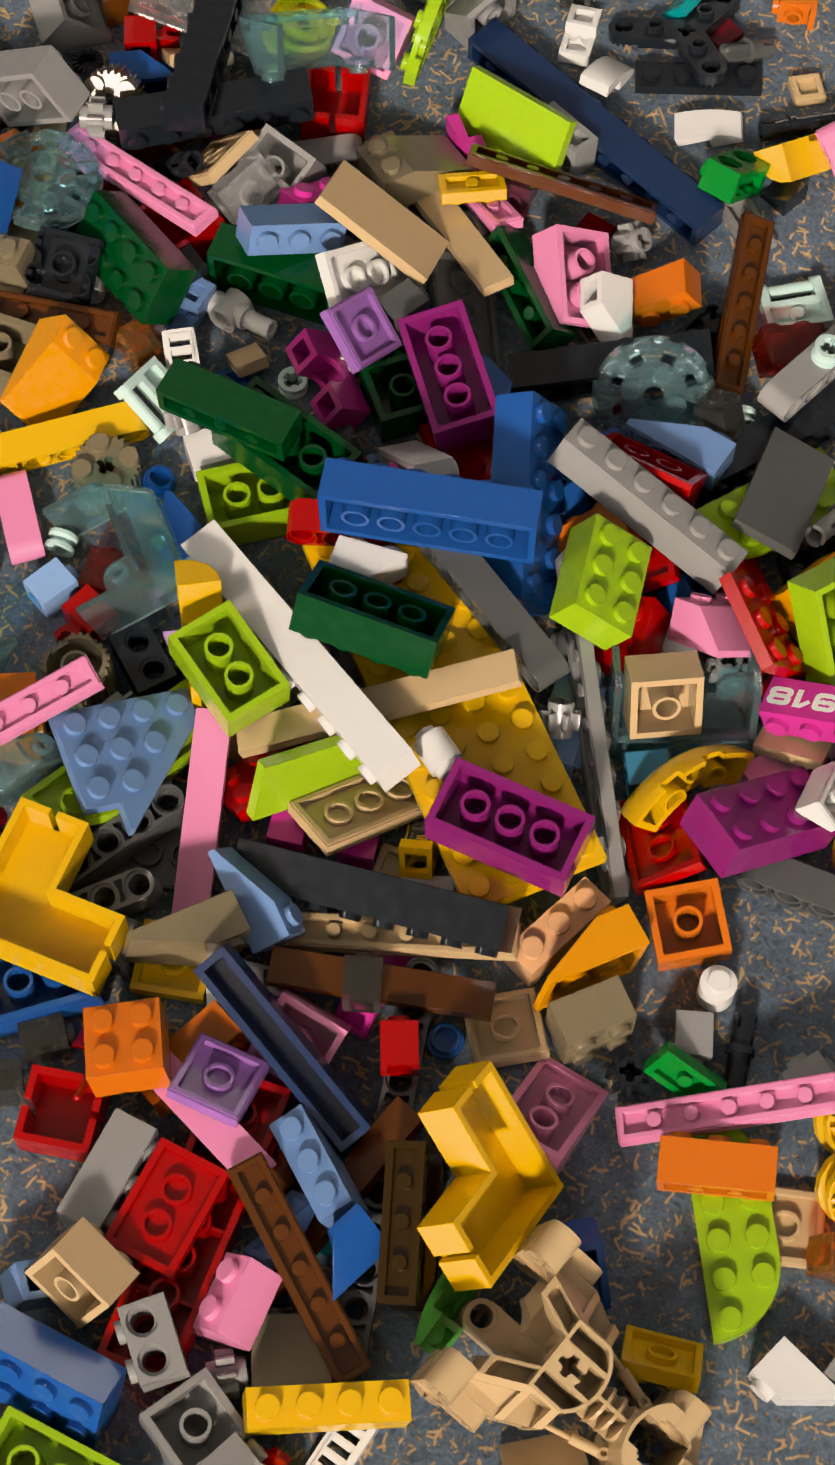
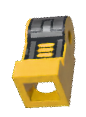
[398,820,439,880]

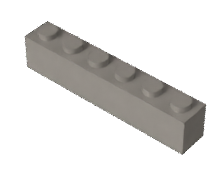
[548,418,748,594]

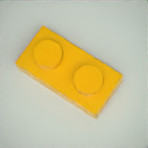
[438,171,507,205]

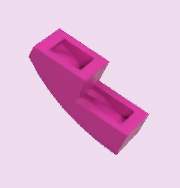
[446,113,487,171]

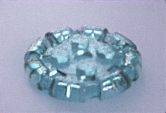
[0,129,104,231]
[592,335,716,435]

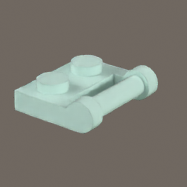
[759,275,834,338]
[113,355,175,444]

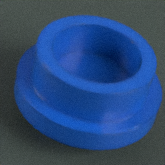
[142,465,176,499]
[427,1022,464,1060]

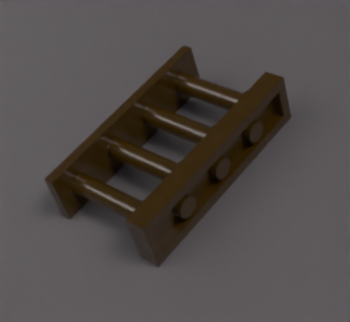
[376,1140,444,1312]

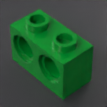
[698,148,771,204]

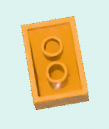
[0,314,110,426]
[532,904,650,1012]

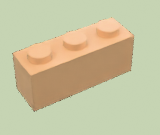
[504,876,612,988]

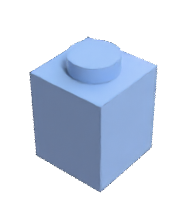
[23,557,81,620]

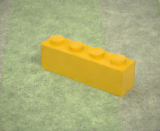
[242,1379,412,1436]

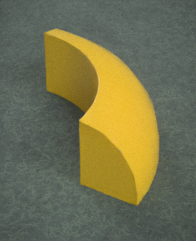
[754,133,831,183]
[174,560,223,711]
[620,744,755,833]

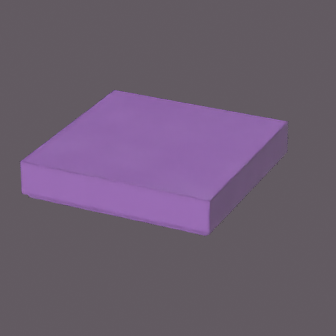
[319,285,403,374]
[166,1032,270,1127]

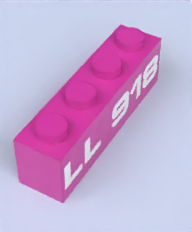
[757,676,835,743]

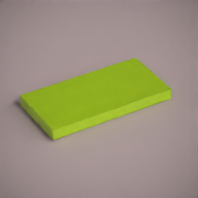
[458,65,577,171]
[246,735,361,821]

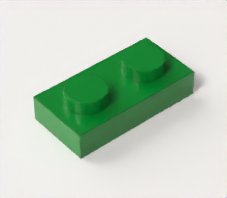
[643,1041,727,1097]

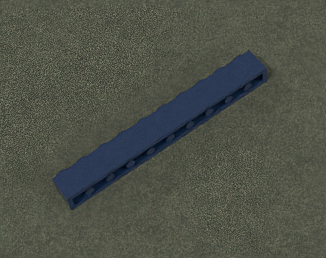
[468,18,724,246]

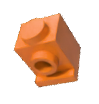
[771,0,818,30]

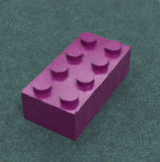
[397,299,496,453]
[425,757,596,898]
[679,766,835,878]

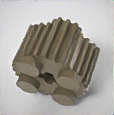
[83,63,147,135]
[71,432,143,514]
[39,632,118,711]

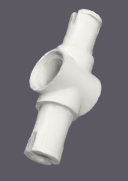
[207,288,277,340]

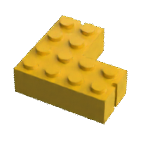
[0,797,130,998]
[417,1060,564,1292]

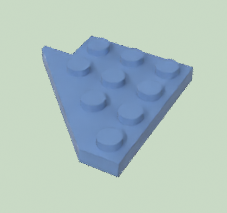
[48,688,196,836]

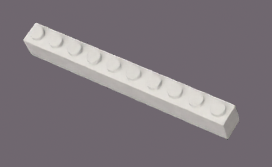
[181,519,421,792]

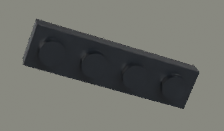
[634,61,762,96]

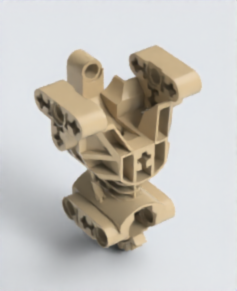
[409,1219,712,1465]

